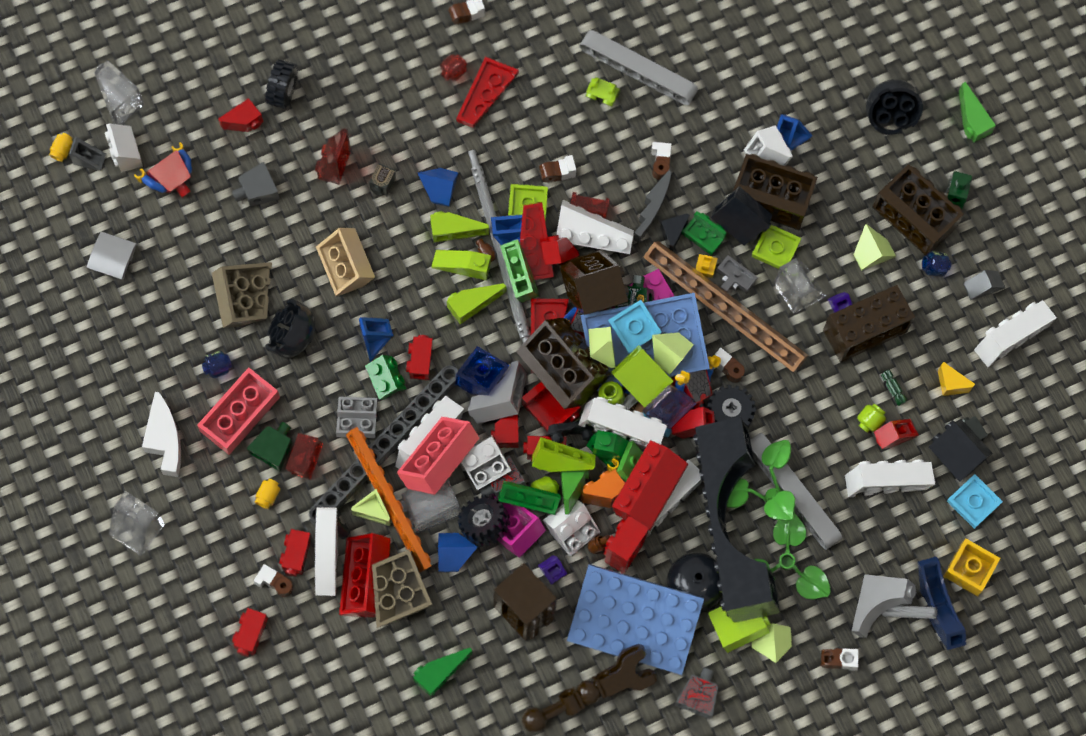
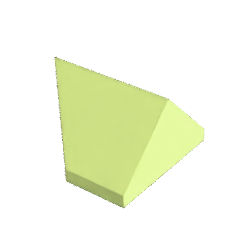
[854,224,896,271]
[588,327,615,368]
[652,332,694,375]
[351,489,391,526]
[751,624,792,663]

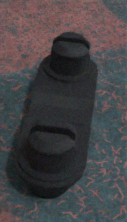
[547,421,594,443]

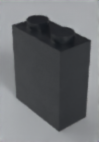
[711,186,772,246]
[929,419,993,482]

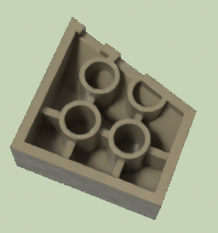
[212,262,272,328]
[372,549,433,628]

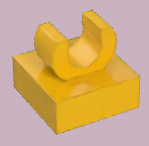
[696,254,717,278]

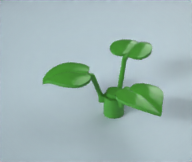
[727,440,795,521]
[754,512,830,599]

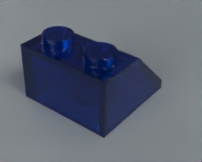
[455,346,509,395]

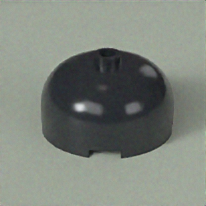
[866,79,923,135]
[265,299,315,358]
[666,552,723,613]

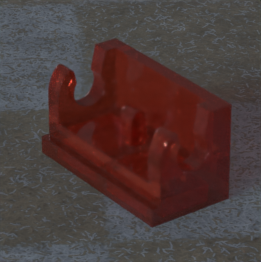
[570,192,610,219]
[285,433,323,480]

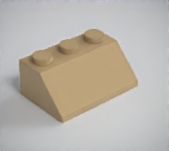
[316,228,375,296]

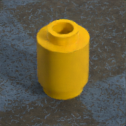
[49,133,73,162]
[254,479,281,509]

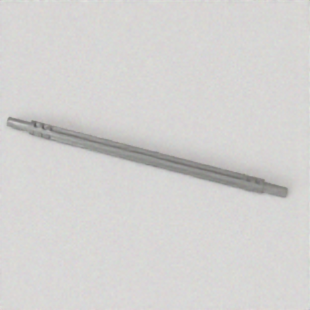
[468,150,531,343]

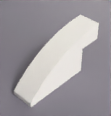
[142,392,181,477]
[315,507,338,596]

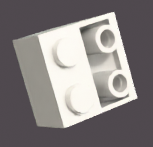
[105,123,143,172]
[744,125,793,166]
[461,436,511,490]
[543,500,601,556]

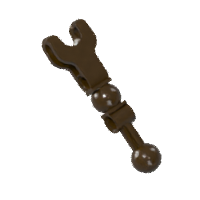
[522,644,658,733]

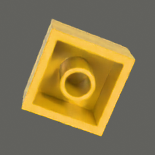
[943,538,1001,596]

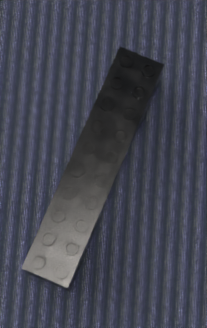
[694,416,781,623]

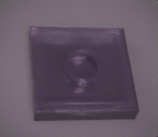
[643,384,697,429]

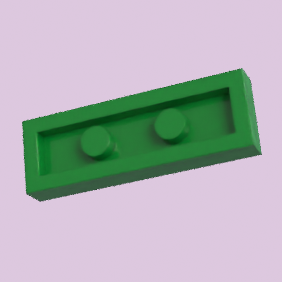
[498,481,561,515]

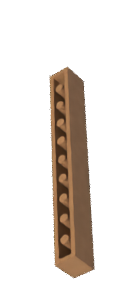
[643,241,809,372]

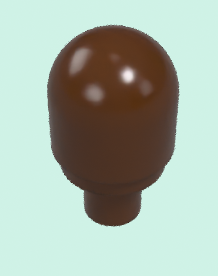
[476,238,496,262]
[587,535,610,554]

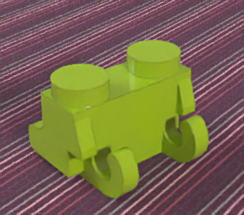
[586,77,620,107]

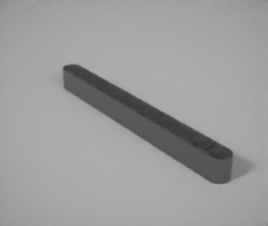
[309,365,459,526]

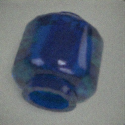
[922,252,951,277]
[202,351,232,378]

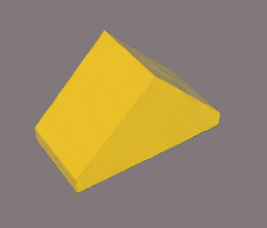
[938,362,975,396]

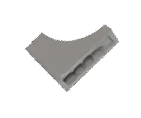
[468,360,527,424]
[852,575,916,638]

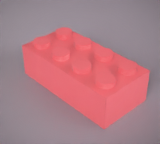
[197,367,280,455]
[397,417,479,495]

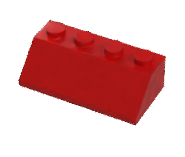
[612,440,688,531]
[339,533,391,618]

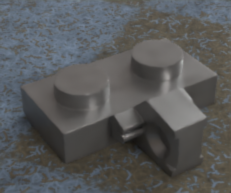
[716,255,758,293]

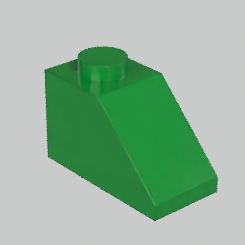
[592,430,630,461]

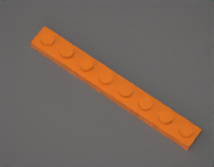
[346,427,431,573]

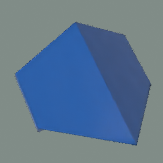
[777,114,812,151]
[418,168,459,207]
[491,215,522,245]
[359,317,393,362]
[438,533,477,572]

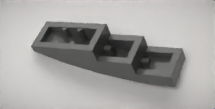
[633,170,672,243]

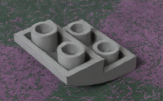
[86,232,137,279]
[336,397,377,438]

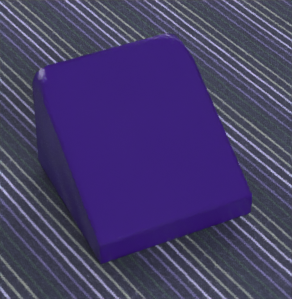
[828,292,852,313]
[538,555,567,585]

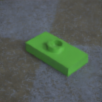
[617,441,643,482]

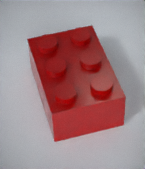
[604,516,649,574]

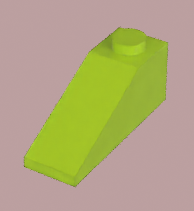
[430,211,489,242]
[432,250,491,281]
[447,283,506,325]
[532,437,596,472]

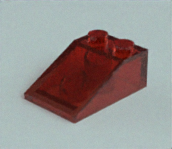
[315,128,351,185]

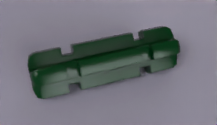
[881,370,907,406]

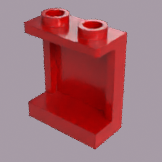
[521,382,581,432]

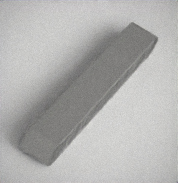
[579,30,698,105]
[751,433,842,550]

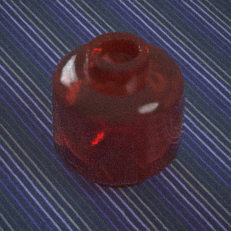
[440,54,467,81]

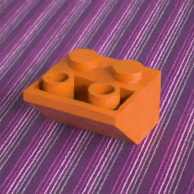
[581,469,625,508]

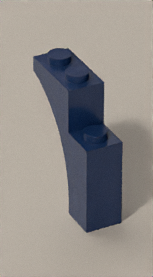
[918,556,966,650]

